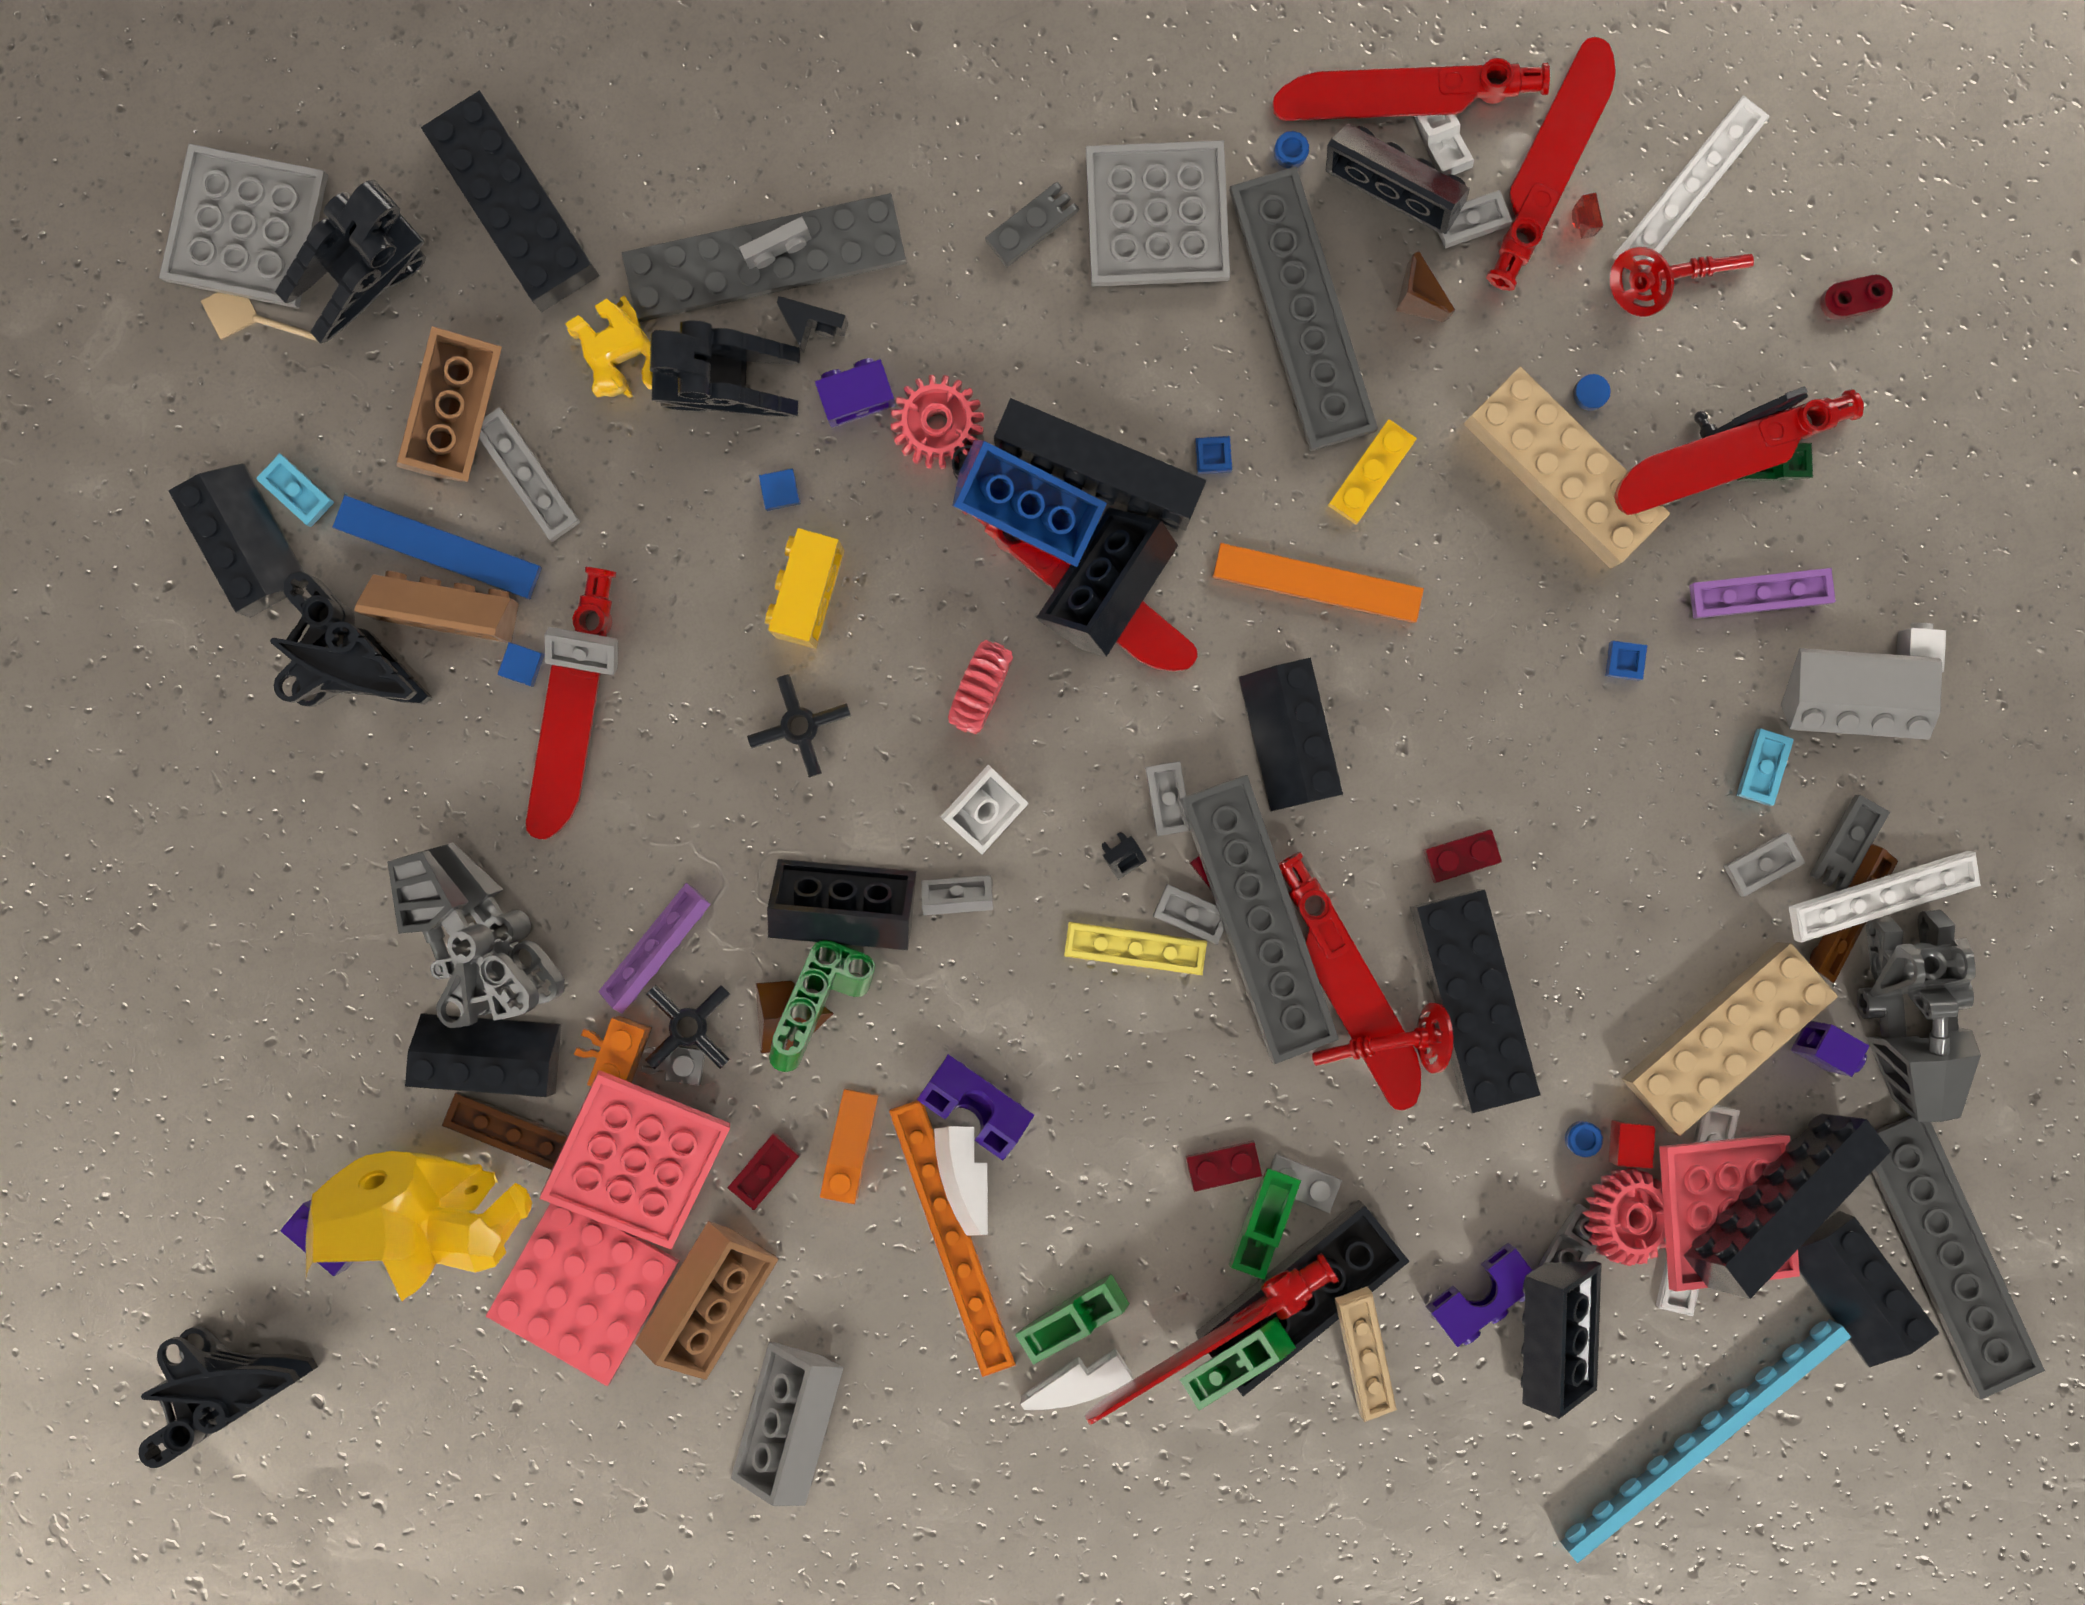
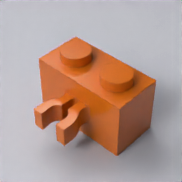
[574,1016,652,1086]

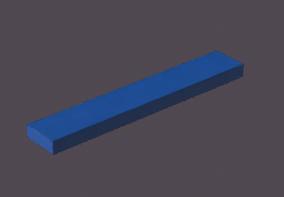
[332,495,542,600]

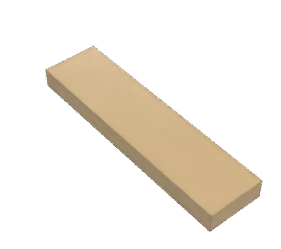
[1335,1287,1397,1422]

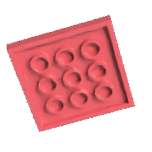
[539,1070,730,1250]
[1659,1134,1800,1292]
[486,1203,680,1386]

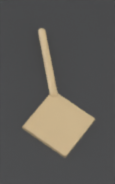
[201,292,316,340]

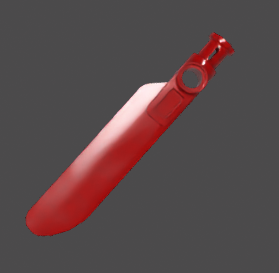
[1486,37,1616,291]
[1273,58,1550,121]
[1614,389,1864,515]
[962,511,1198,672]
[525,567,617,839]
[1278,851,1421,1111]
[1085,1253,1339,1425]

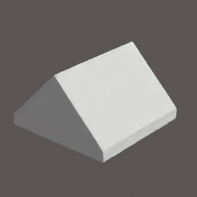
[941,765,1029,854]

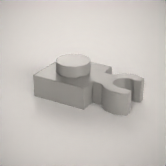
[641,1046,705,1086]

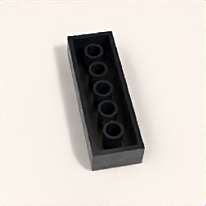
[421,90,600,312]
[994,398,1207,532]
[1410,889,1541,1113]
[1684,1113,1891,1299]
[1195,1200,1410,1397]

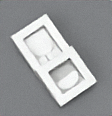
[1415,114,1474,176]

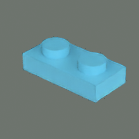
[256,453,334,527]
[1736,728,1794,806]

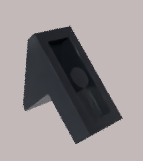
[777,296,848,353]

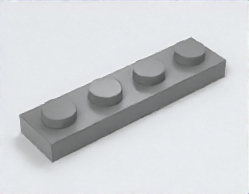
[479,407,581,542]

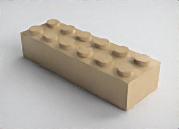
[1464,366,1671,569]
[1622,942,1838,1137]

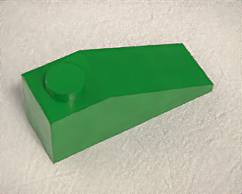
[1179,1317,1296,1411]

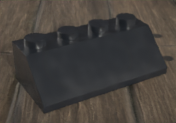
[1326,123,1470,234]
[168,463,307,618]
[1036,507,1178,657]
[1238,657,1343,812]
[767,859,916,950]
[405,1013,561,1097]
[1798,1211,1940,1367]
[1520,1261,1602,1419]

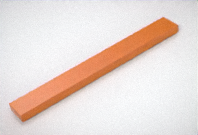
[889,1100,1016,1377]

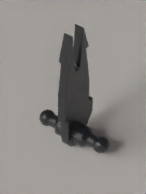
[1694,386,1808,438]

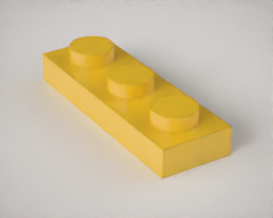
[1328,419,1417,525]

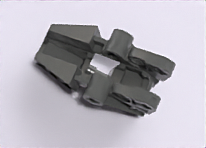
[387,842,565,1028]
[1857,909,1981,1122]

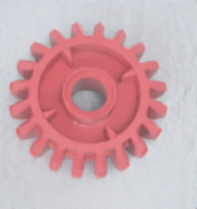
[890,375,984,469]
[948,640,1013,734]
[1583,1168,1666,1266]

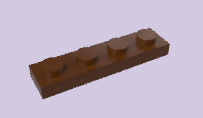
[1809,844,1898,984]
[442,1092,567,1170]

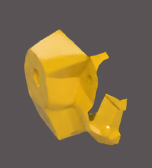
[306,1151,533,1301]

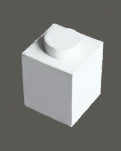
[1896,623,1946,672]

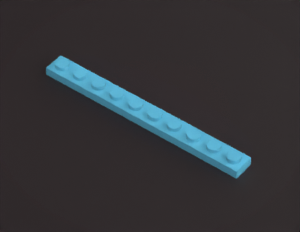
[1560,1319,1851,1563]

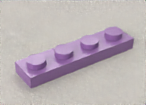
[1689,568,1836,619]
[598,883,711,1014]

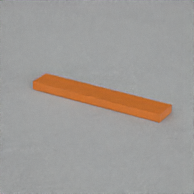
[1212,543,1424,623]

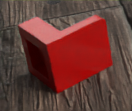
[1608,1120,1656,1169]

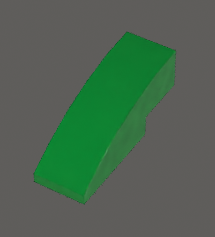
[1228,1168,1301,1280]
[1015,1274,1130,1365]

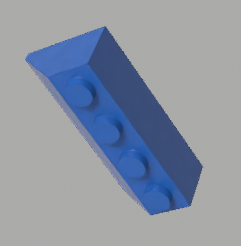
[952,440,1107,567]

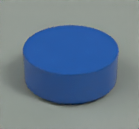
[1274,131,1309,169]
[1573,374,1611,411]
[1565,1121,1603,1157]

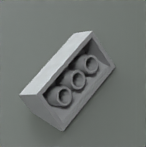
[1781,648,1942,740]
[731,1342,843,1506]

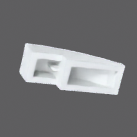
[934,1126,988,1236]
[1020,1348,1133,1410]

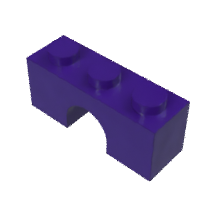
[917,1054,1034,1161]
[1425,1243,1533,1347]

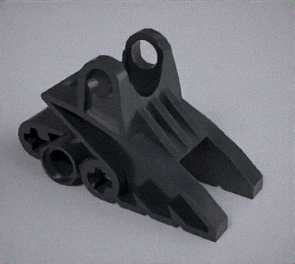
[275,180,426,344]
[650,320,800,417]
[270,572,432,707]
[138,1326,318,1468]

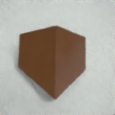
[1396,251,1455,322]
[755,980,834,1053]

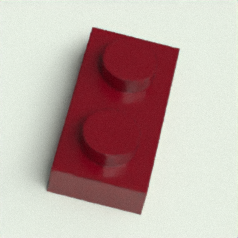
[1423,829,1502,883]
[727,1132,801,1210]
[1185,1140,1262,1192]

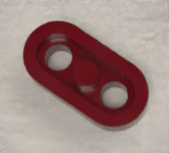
[1820,274,1893,320]

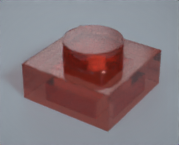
[1572,192,1603,239]

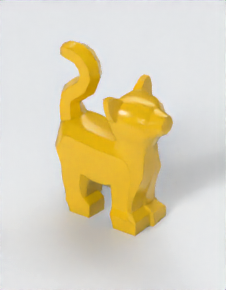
[565,295,652,398]

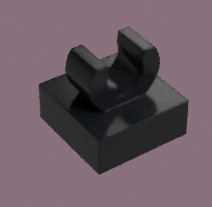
[1102,832,1147,880]

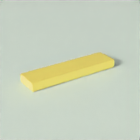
[1064,922,1207,975]

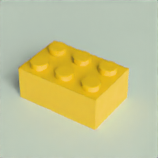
[765,528,845,649]

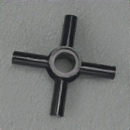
[747,674,851,778]
[645,985,731,1069]

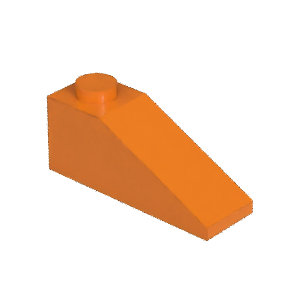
[820,1089,879,1205]

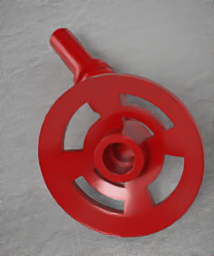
[1610,247,1754,317]
[1312,1003,1453,1073]

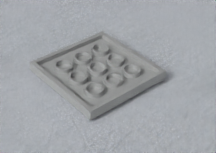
[1086,140,1230,287]
[159,144,328,308]

